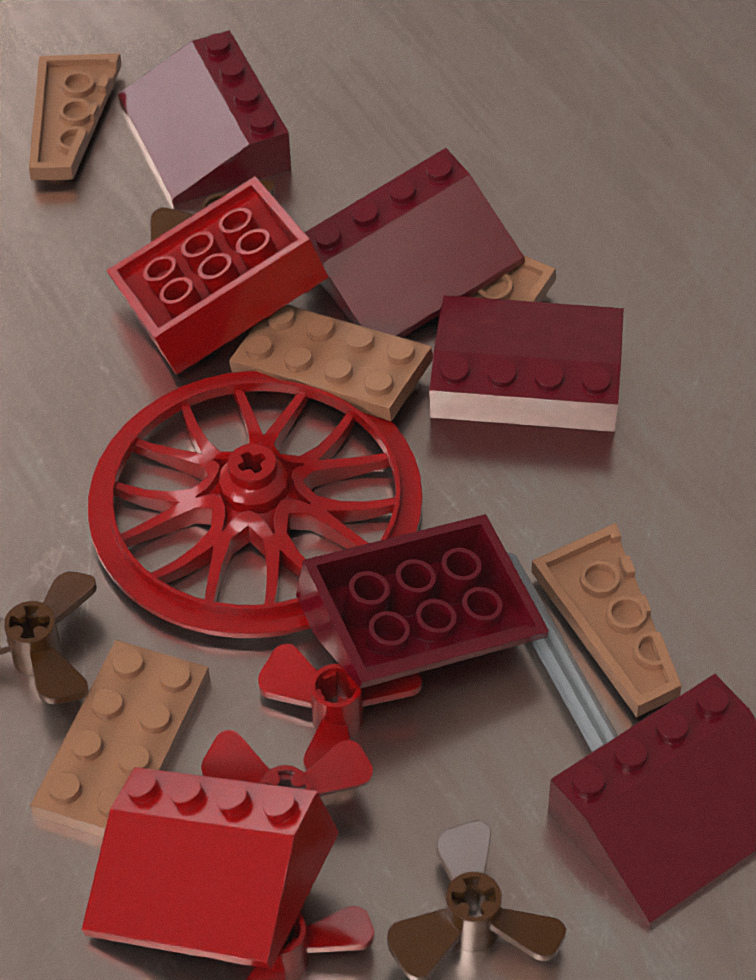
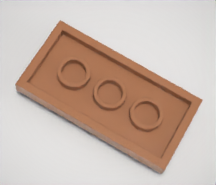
[229,305,433,421]
[30,640,210,838]

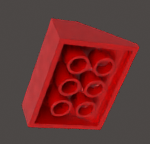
[106,176,329,375]
[81,767,339,969]

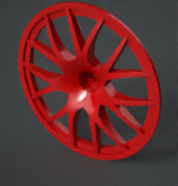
[88,371,423,638]

